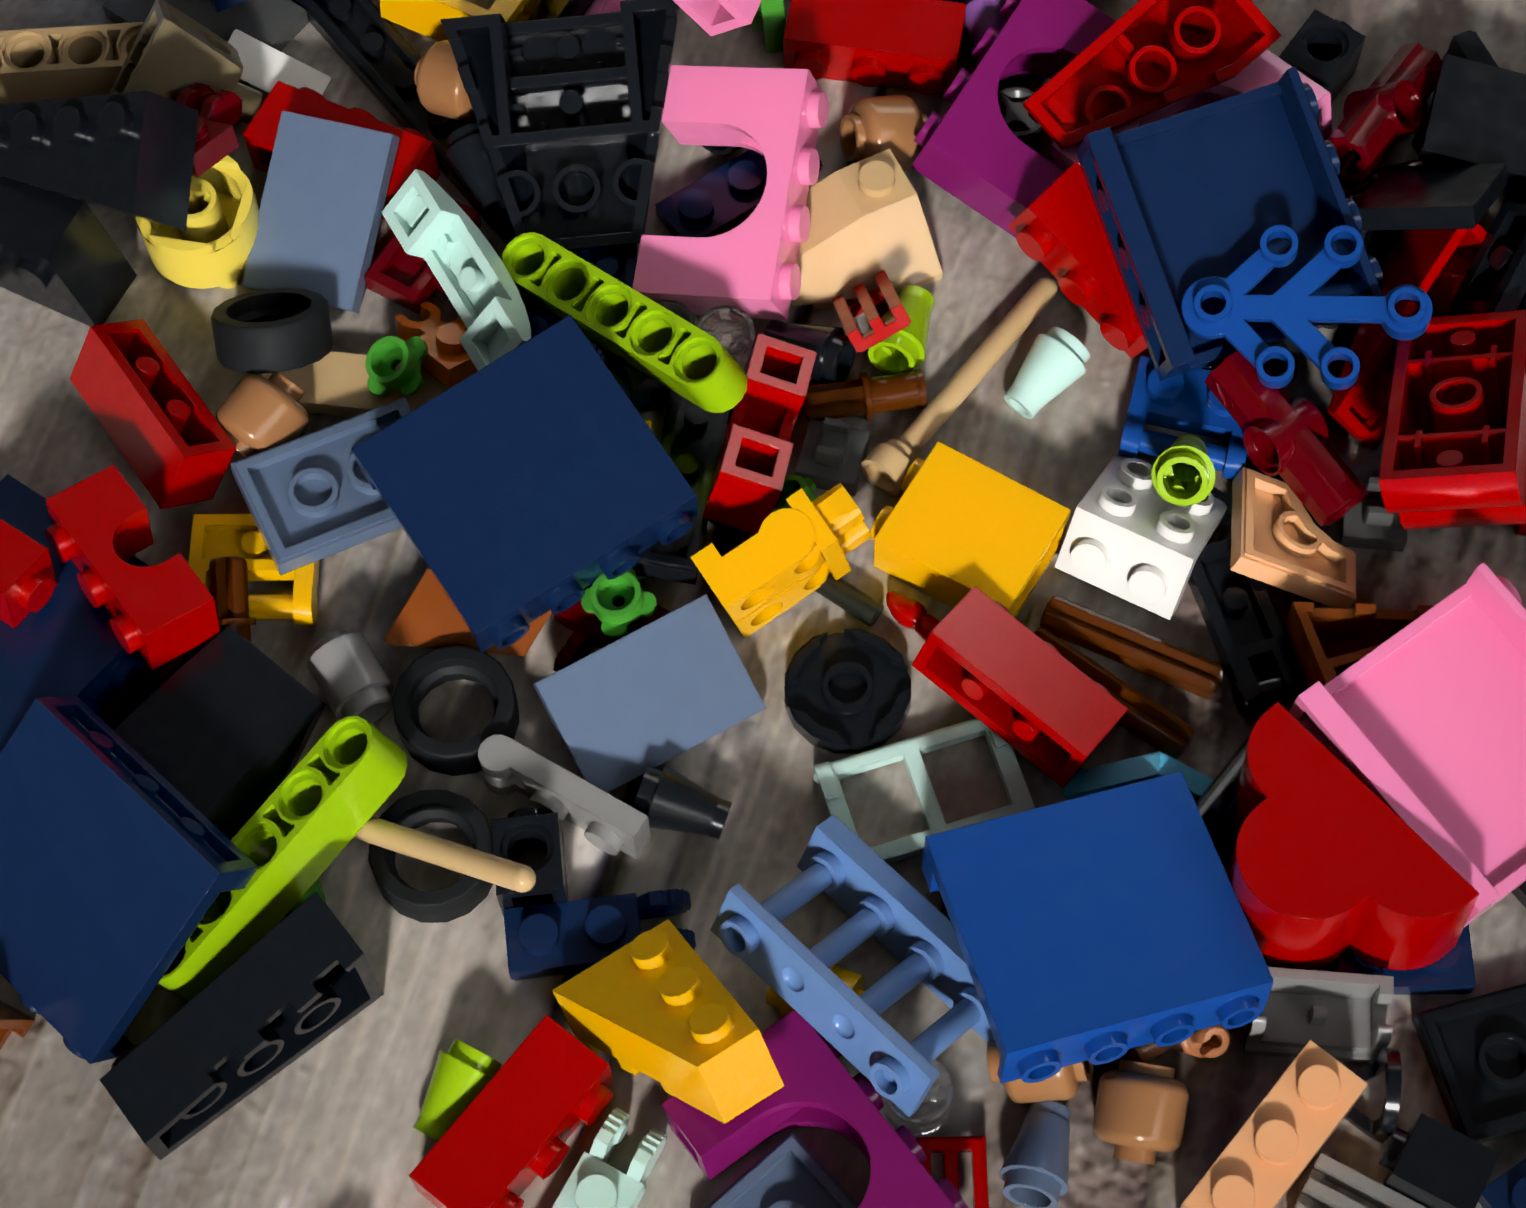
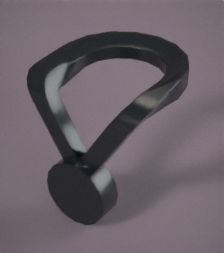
[1344,1048,1402,1143]

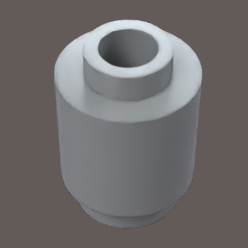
[307,630,393,724]

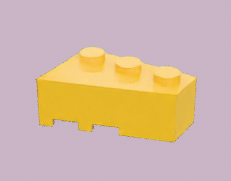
[552,919,784,1124]

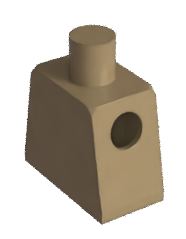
[109,0,262,124]

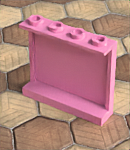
[1289,562,1526,928]

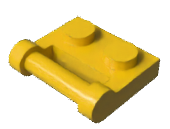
[188,514,320,626]

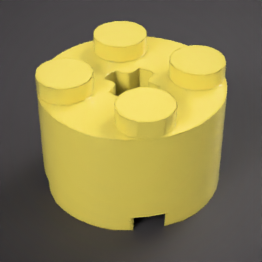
[135,155,260,289]

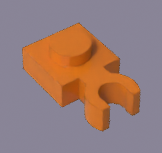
[395,302,478,388]

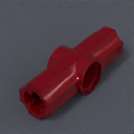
[1327,42,1442,183]
[1205,351,1368,526]

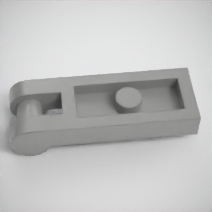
[478,734,651,860]

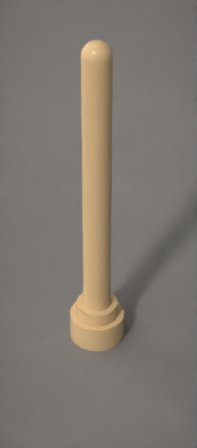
[861,276,1058,496]
[354,816,536,893]

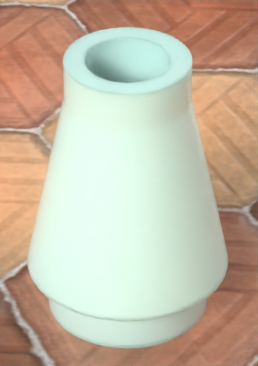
[1004,326,1090,419]

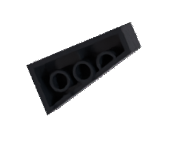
[0,91,199,231]
[0,177,137,326]
[100,892,384,1160]

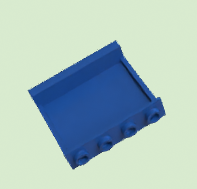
[922,771,1274,1084]

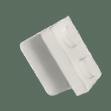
[1054,456,1227,620]

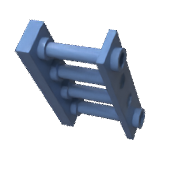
[710,814,995,1118]

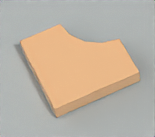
[1230,467,1356,609]

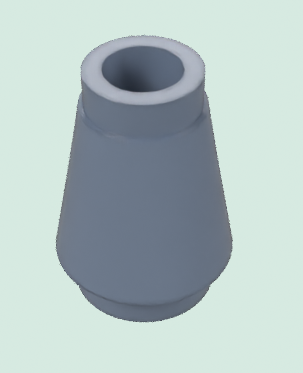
[1000,1100,1071,1208]

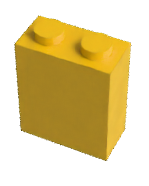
[870,441,1071,618]

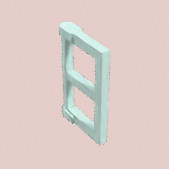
[813,718,1035,864]

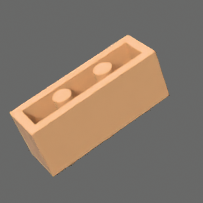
[1180,1040,1368,1208]

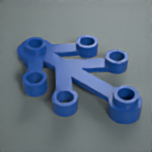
[1181,225,1433,390]

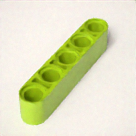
[501,232,748,413]
[158,716,408,1001]

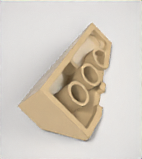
[696,148,943,324]

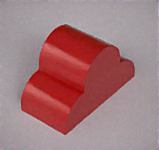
[1378,310,1526,530]
[1228,702,1480,970]

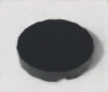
[784,629,911,754]

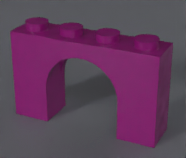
[911,0,1116,238]
[661,1010,968,1208]

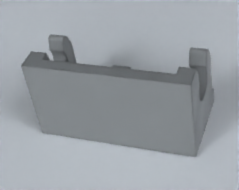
[1243,967,1394,1064]

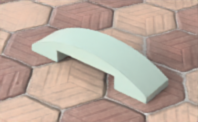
[381,169,531,371]

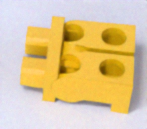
[690,482,872,639]

